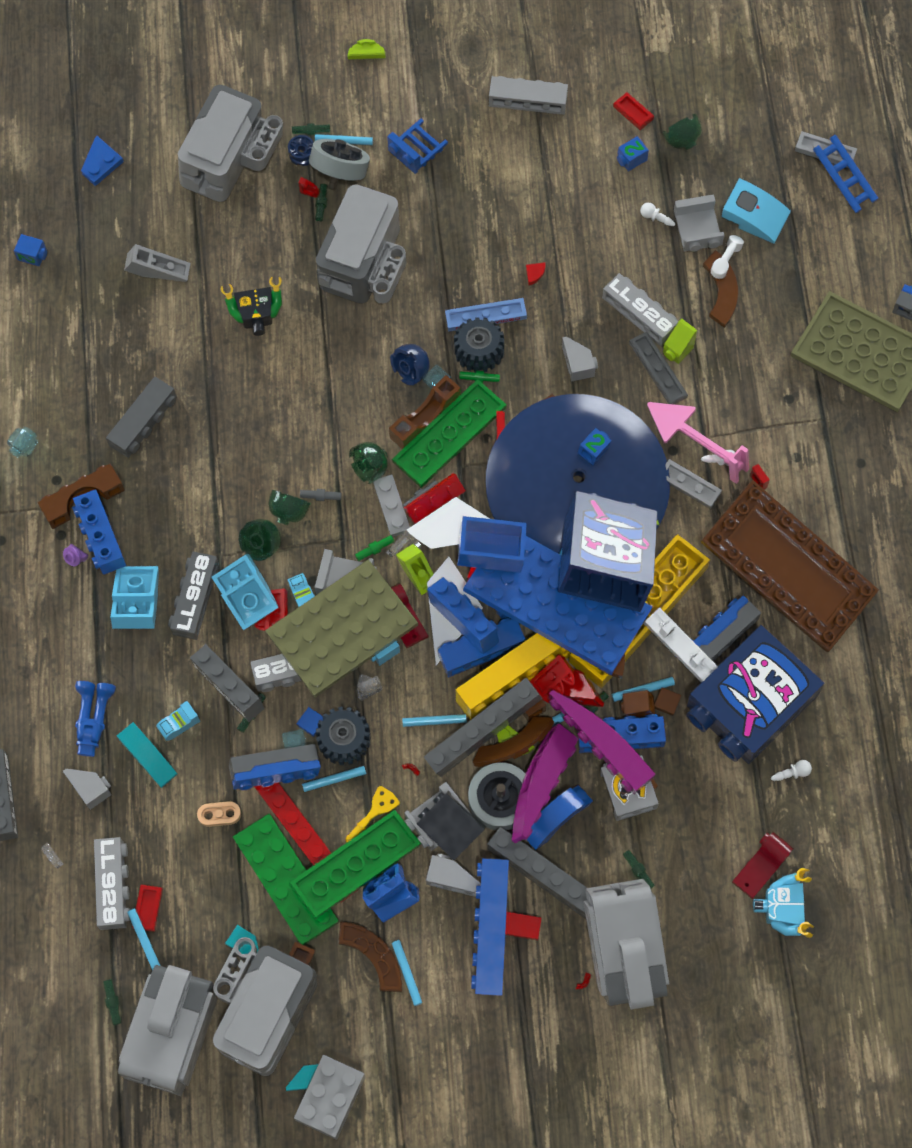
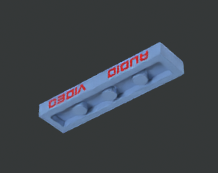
[445,298,527,332]

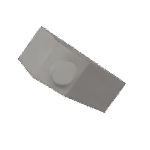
[124,244,191,282]
[426,854,481,897]

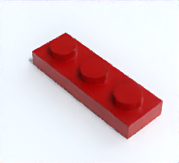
[403,473,466,525]

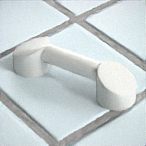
[711,235,744,279]

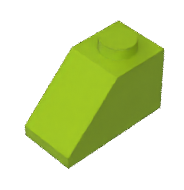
[663,318,697,364]
[396,544,434,595]

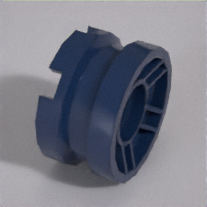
[288,135,314,166]

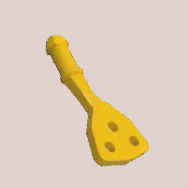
[345,786,400,843]

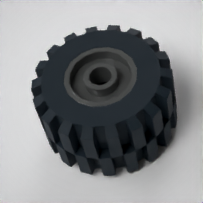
[454,317,504,372]
[316,707,371,765]

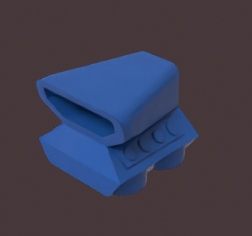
[363,863,420,923]

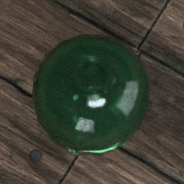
[662,114,702,150]
[349,442,388,484]
[268,490,311,525]
[238,519,281,561]

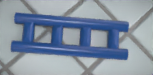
[813,135,879,213]

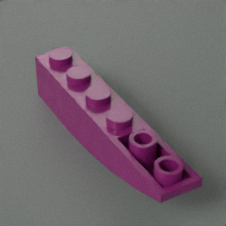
[549,691,655,795]
[512,724,578,844]

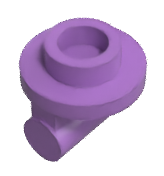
[63,544,88,566]

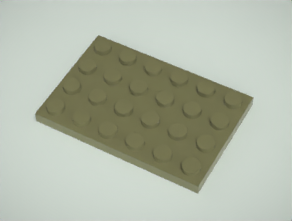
[791,291,912,412]
[265,559,418,698]

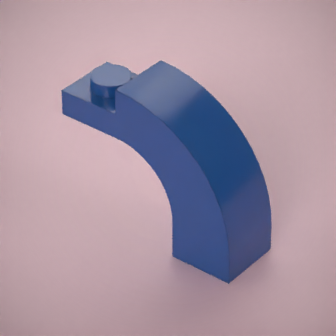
[526,785,593,850]

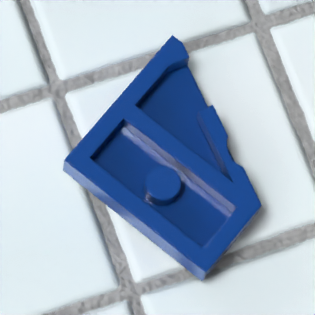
[81,136,124,186]

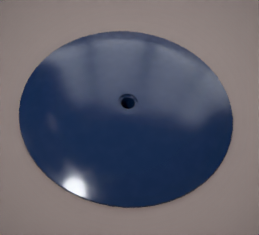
[485,394,670,554]

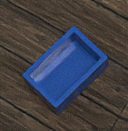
[457,516,526,572]

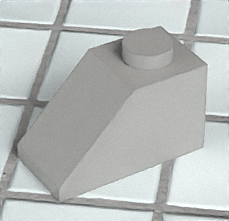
[562,337,598,381]
[63,769,111,810]

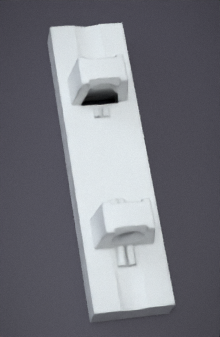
[643,607,718,683]

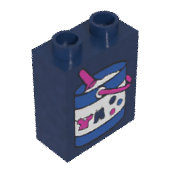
[558,491,657,612]
[686,625,824,764]

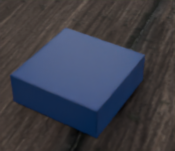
[296,707,323,737]

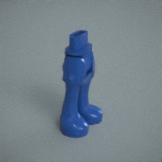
[75,681,116,757]

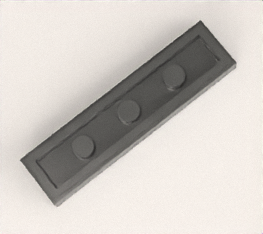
[629,332,688,405]

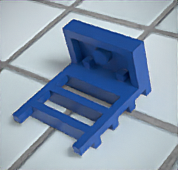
[387,118,448,174]

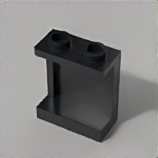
[417,790,486,860]

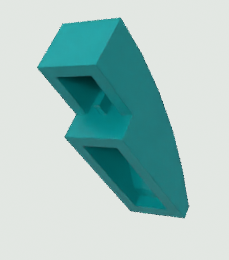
[117,722,178,788]

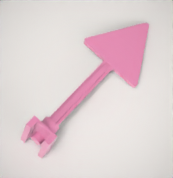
[647,402,749,484]

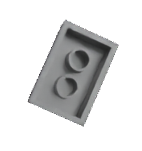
[294,1055,366,1140]

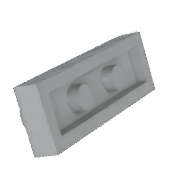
[795,131,857,168]
[666,459,722,509]
[373,475,410,537]

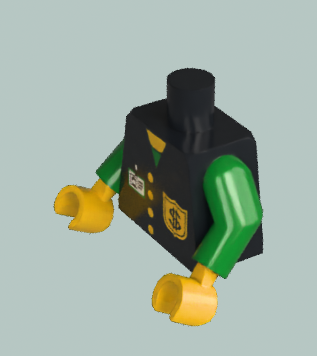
[221,277,282,336]

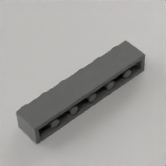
[424,678,543,777]
[487,827,587,919]

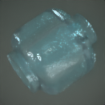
[7,427,38,458]

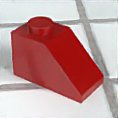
[561,670,604,707]

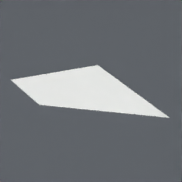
[405,497,490,549]
[427,557,483,665]

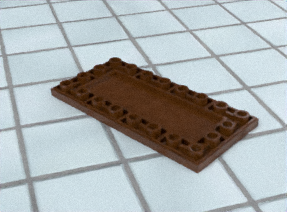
[700,480,879,652]

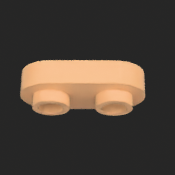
[197,802,241,827]

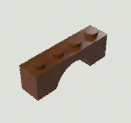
[389,375,461,449]
[37,463,125,530]

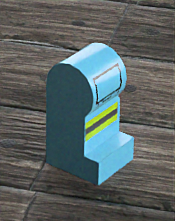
[287,573,314,607]
[156,701,200,741]

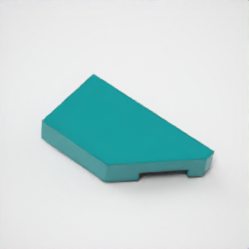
[286,1064,319,1091]

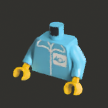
[753,868,814,938]

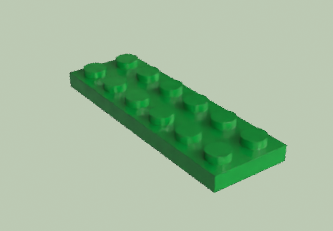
[392,379,507,488]
[289,810,421,919]
[233,813,339,945]

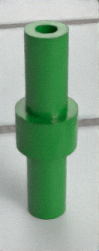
[459,371,500,383]
[355,535,395,562]

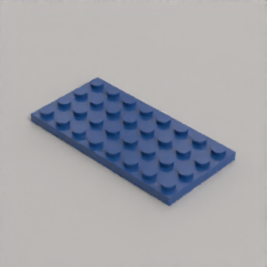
[463,536,652,675]

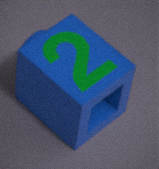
[617,136,649,171]
[14,234,47,267]
[577,428,612,465]

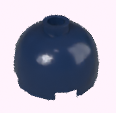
[390,344,430,385]

